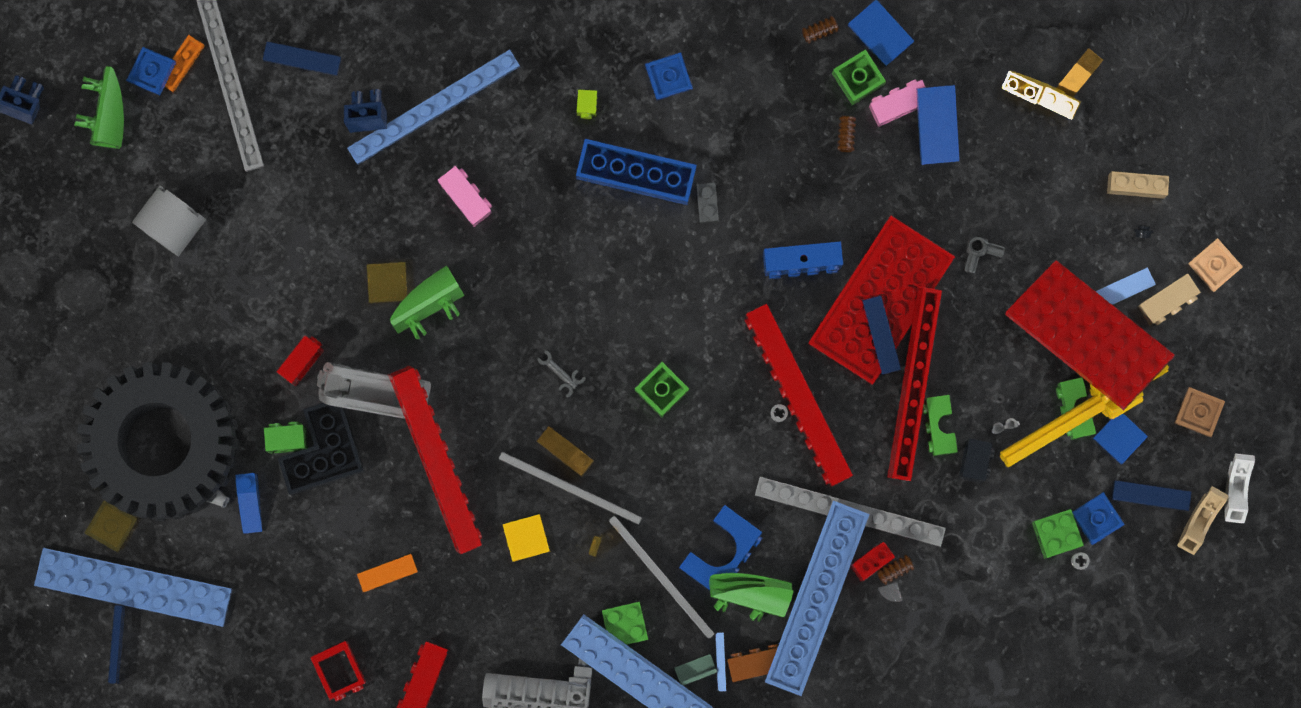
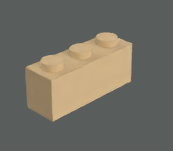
[1107,171,1169,199]
[1137,274,1201,326]

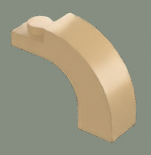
[1177,486,1229,555]

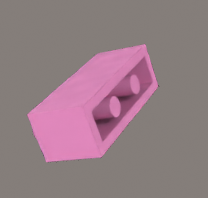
[869,80,925,127]
[438,166,492,227]

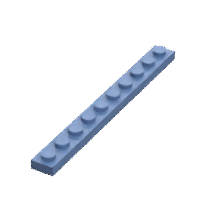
[347,50,520,165]

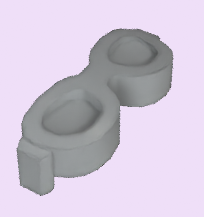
[991,418,1020,434]

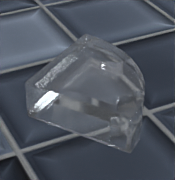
[878,582,902,602]

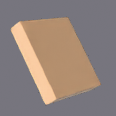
[1188,238,1243,292]

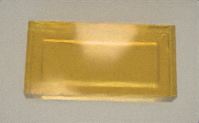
[589,536,602,558]

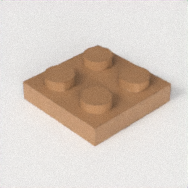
[1174,387,1225,437]

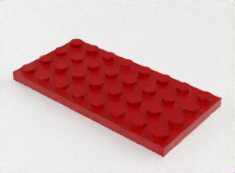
[808,216,955,385]
[1005,260,1174,411]

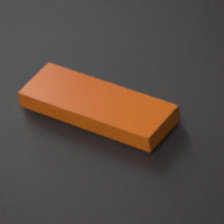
[165,35,205,93]
[357,554,418,592]

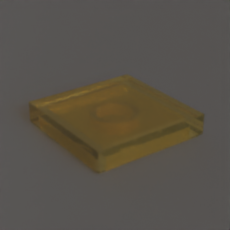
[367,262,407,303]
[85,500,138,552]

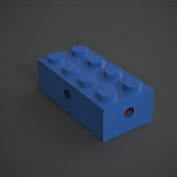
[763,242,843,279]

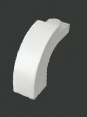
[1224,453,1255,523]

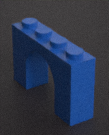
[679,505,762,590]

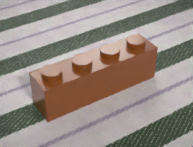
[727,644,779,682]

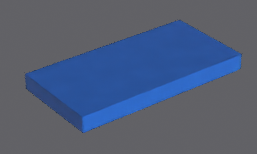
[916,85,959,165]

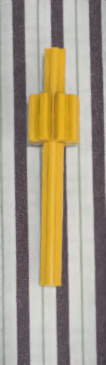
[1000,364,1169,467]

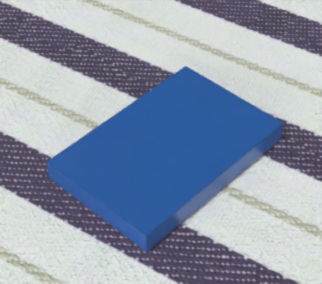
[848,0,914,67]

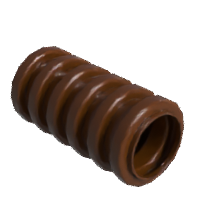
[802,16,839,44]
[837,116,856,152]
[877,555,914,585]

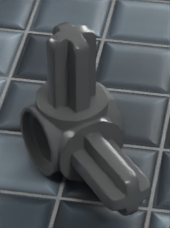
[964,236,1005,273]

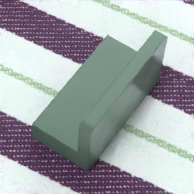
[674,654,717,685]

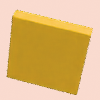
[503,514,550,562]

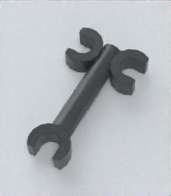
[537,351,586,398]

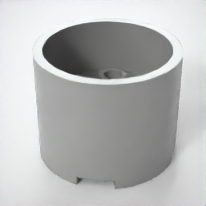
[132,185,206,257]

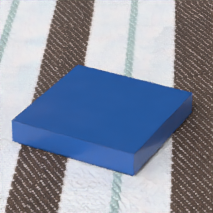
[126,47,176,96]
[645,53,693,101]
[1093,414,1148,464]
[1072,492,1125,545]

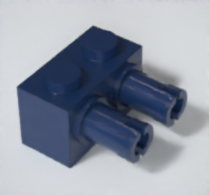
[0,75,44,125]
[344,89,387,133]

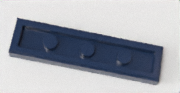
[263,42,341,76]
[862,296,901,375]
[1112,480,1191,511]
[108,605,125,684]

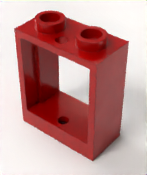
[277,335,324,387]
[850,542,895,581]
[310,641,366,701]

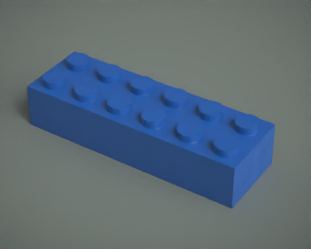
[576,139,697,205]

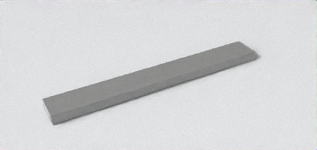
[499,452,642,525]
[609,516,714,638]

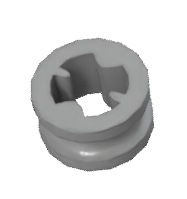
[770,404,788,422]
[1071,552,1090,570]

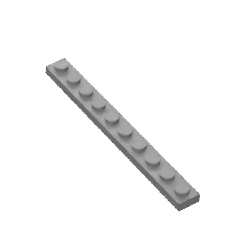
[196,0,264,172]
[755,477,946,547]

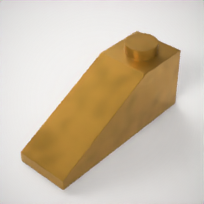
[1056,48,1103,97]
[537,426,594,477]

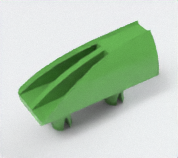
[74,66,124,149]
[390,266,465,339]
[709,573,793,622]

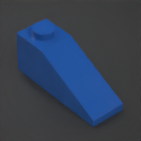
[235,473,263,534]

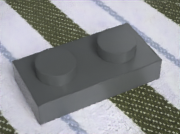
[696,183,719,223]

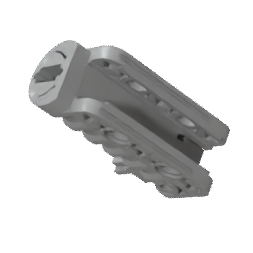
[317,362,431,419]
[482,658,592,708]

